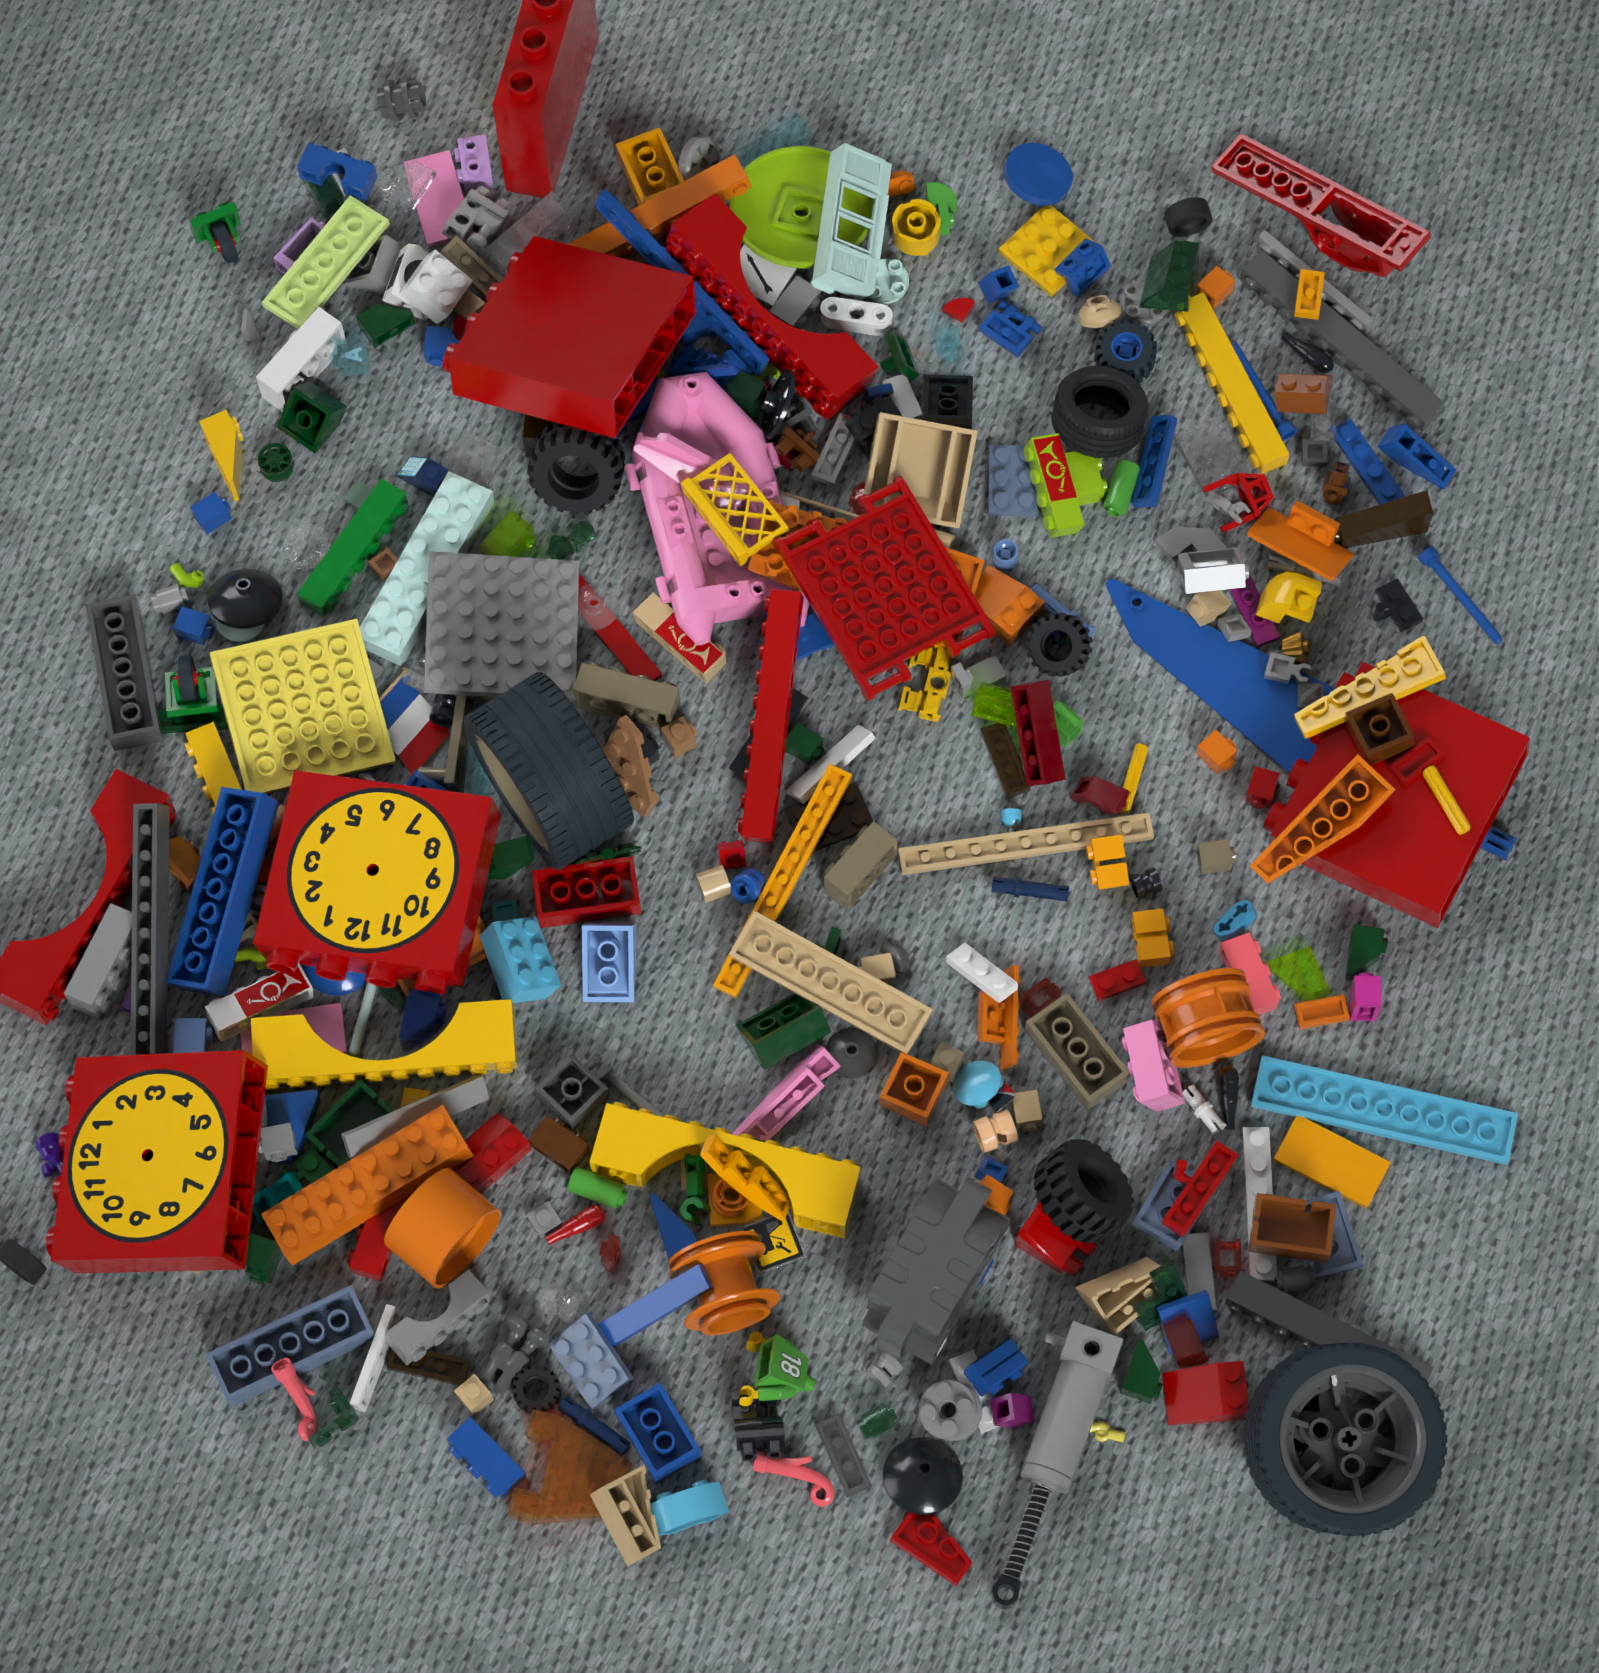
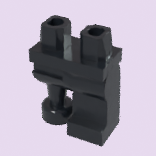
[731,1389,785,1461]

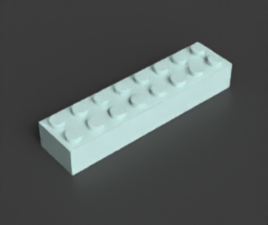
[360,471,495,666]

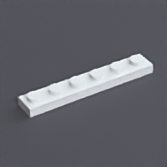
[1242,1127,1277,1282]

